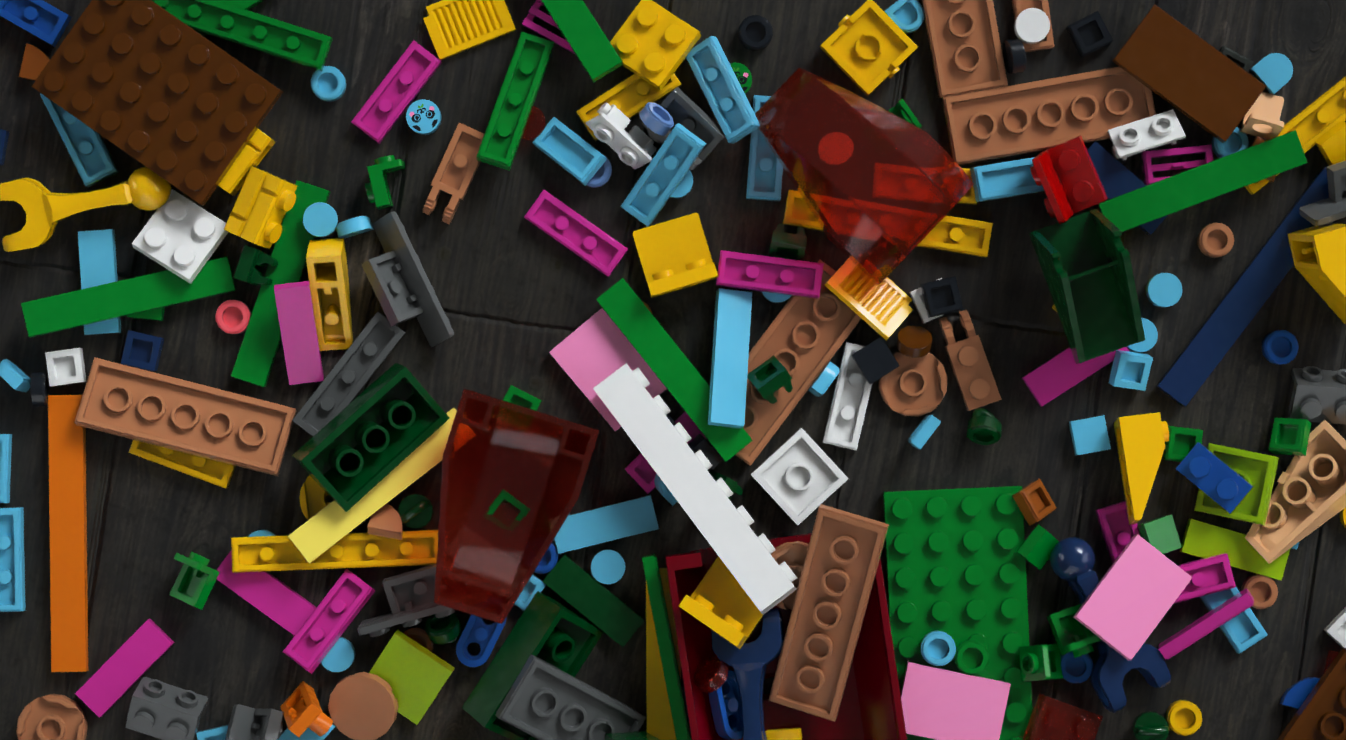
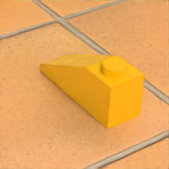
[306,238,353,351]
[1114,412,1169,525]

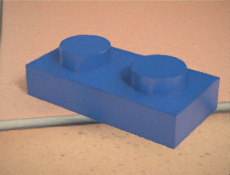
[0,0,72,47]
[1176,442,1254,513]

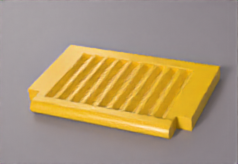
[423,0,516,60]
[825,254,913,340]

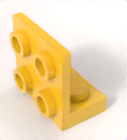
[633,213,718,298]
[679,556,763,649]

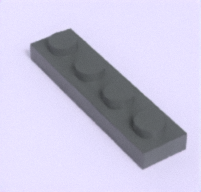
[292,311,406,436]

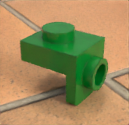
[365,155,406,210]
[169,551,220,610]
[1047,604,1101,658]
[1019,644,1063,682]

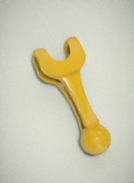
[0,167,171,252]

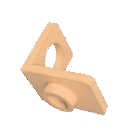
[1240,92,1284,140]

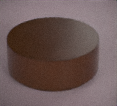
[897,326,932,358]

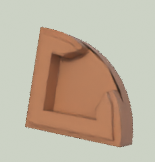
[367,504,403,540]

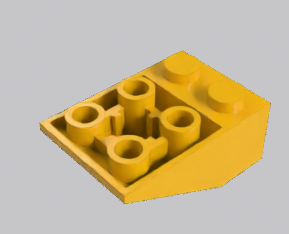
[1287,223,1346,324]

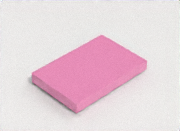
[549,308,667,432]
[1073,534,1193,661]
[900,661,1011,740]

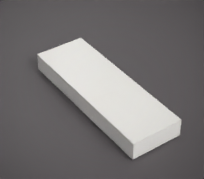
[822,342,872,451]

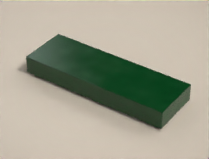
[542,554,645,647]

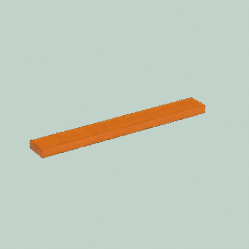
[48,395,89,672]

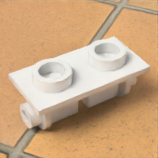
[585,102,657,170]
[1108,109,1186,161]

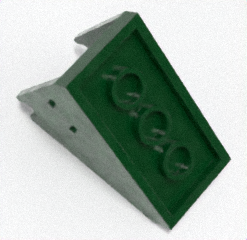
[1029,209,1145,364]

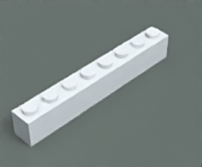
[593,363,797,615]

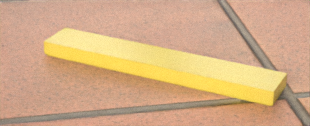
[288,407,475,563]

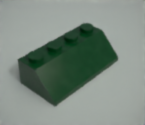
[292,363,449,512]
[462,591,604,740]

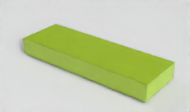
[1180,518,1291,581]

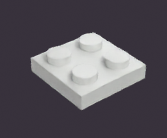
[132,189,228,284]
[750,428,849,525]

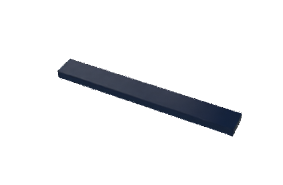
[1156,167,1329,407]

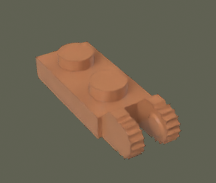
[423,123,484,224]
[939,310,1002,411]

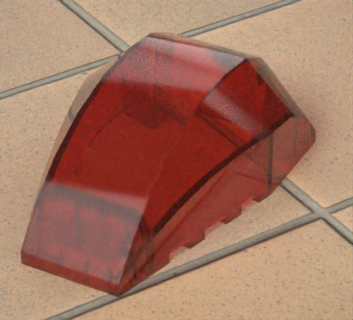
[755,68,974,285]
[434,389,599,624]

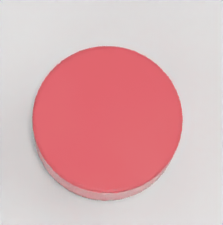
[215,300,251,334]

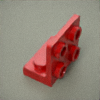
[1030,135,1108,224]

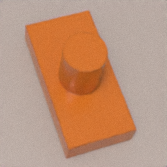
[280,681,333,737]

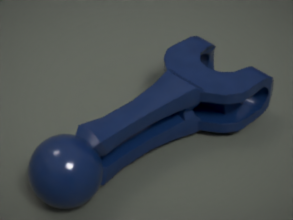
[1050,537,1171,713]
[711,608,785,740]

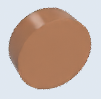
[1197,223,1234,258]
[1241,574,1278,609]

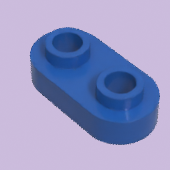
[456,600,507,667]
[707,670,744,740]

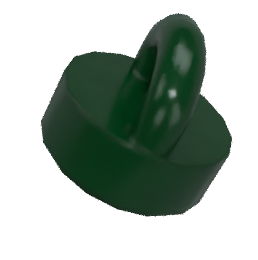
[966,408,1002,445]
[398,494,434,528]
[425,613,463,645]
[1132,711,1169,740]

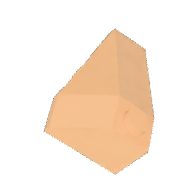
[1245,420,1346,564]

